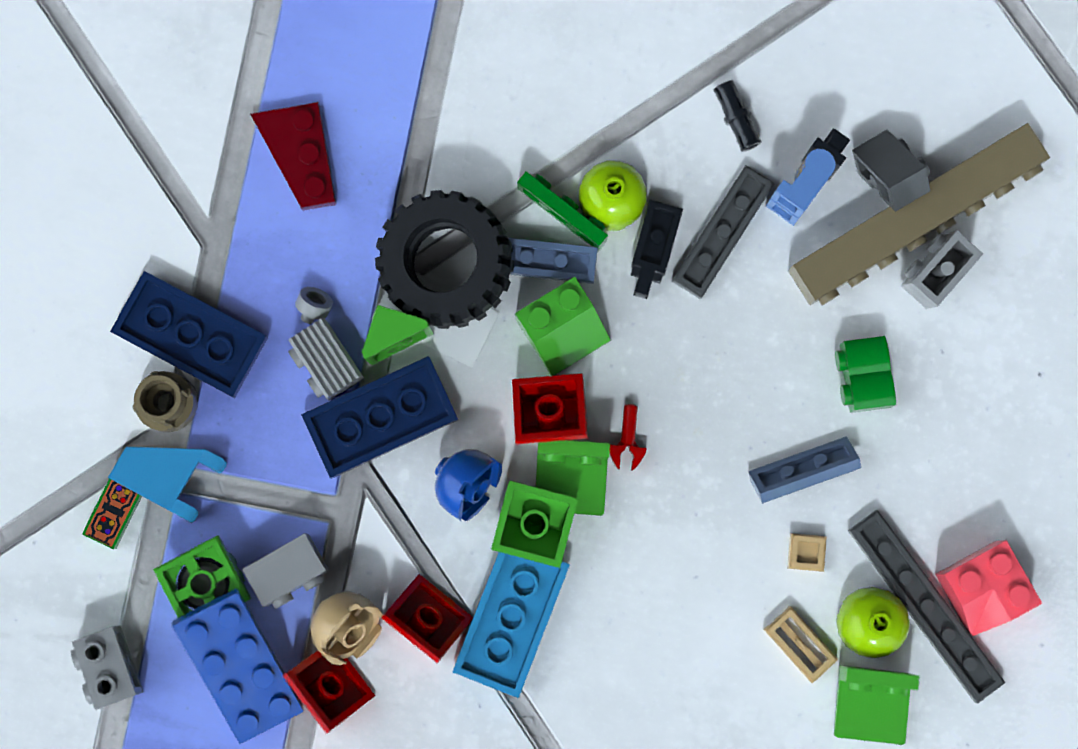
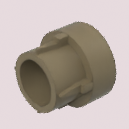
[132,371,198,432]

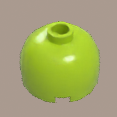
[578,161,647,231]
[836,587,910,658]

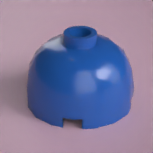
[435,449,502,521]

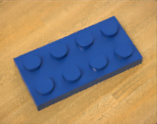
[172,588,304,745]

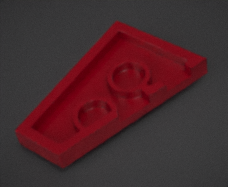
[250,102,336,211]

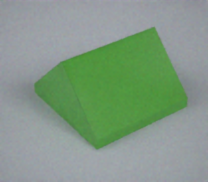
[362,305,434,366]
[491,480,578,568]

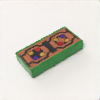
[82,479,142,550]

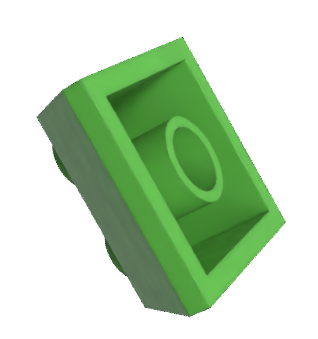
[515,277,611,376]

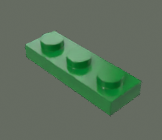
[517,171,608,252]

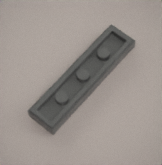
[672,165,775,300]

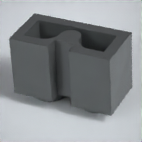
[852,129,931,212]

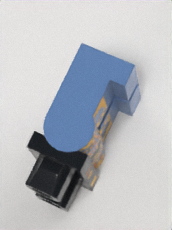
[766,128,850,226]

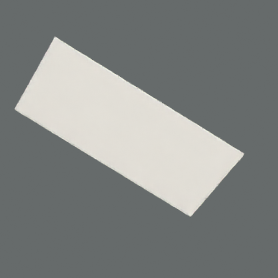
[372,272,500,368]

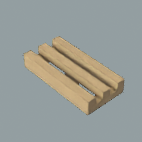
[763,606,838,683]

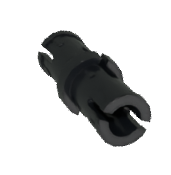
[713,80,762,152]

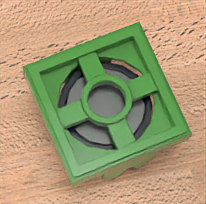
[153,535,252,618]

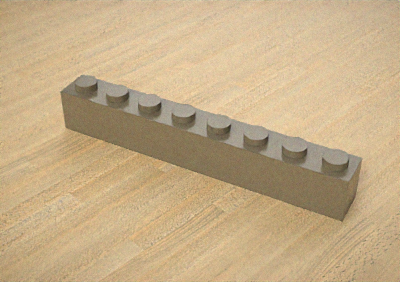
[788,123,1051,306]

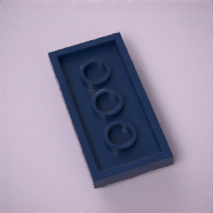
[110,271,268,398]
[301,356,458,479]

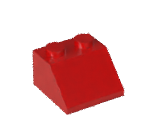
[512,373,587,444]

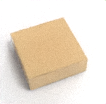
[787,533,827,572]

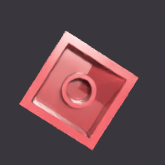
[935,540,1042,636]

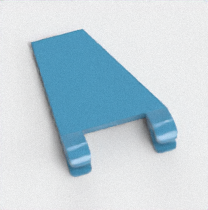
[108,447,227,523]

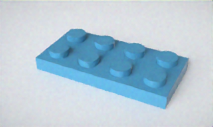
[452,552,570,698]

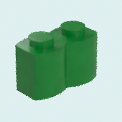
[835,336,896,413]

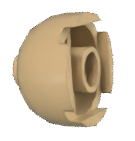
[310,591,383,665]

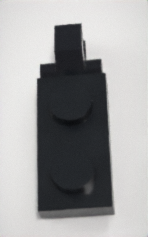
[630,199,683,299]

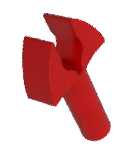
[609,404,647,471]

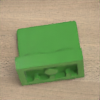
[535,440,610,516]
[833,665,919,745]

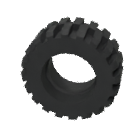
[375,190,514,329]

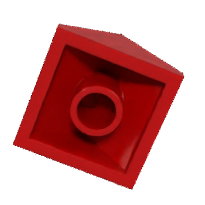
[381,574,473,663]
[283,650,375,734]

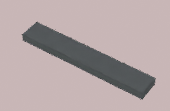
[848,510,1006,704]

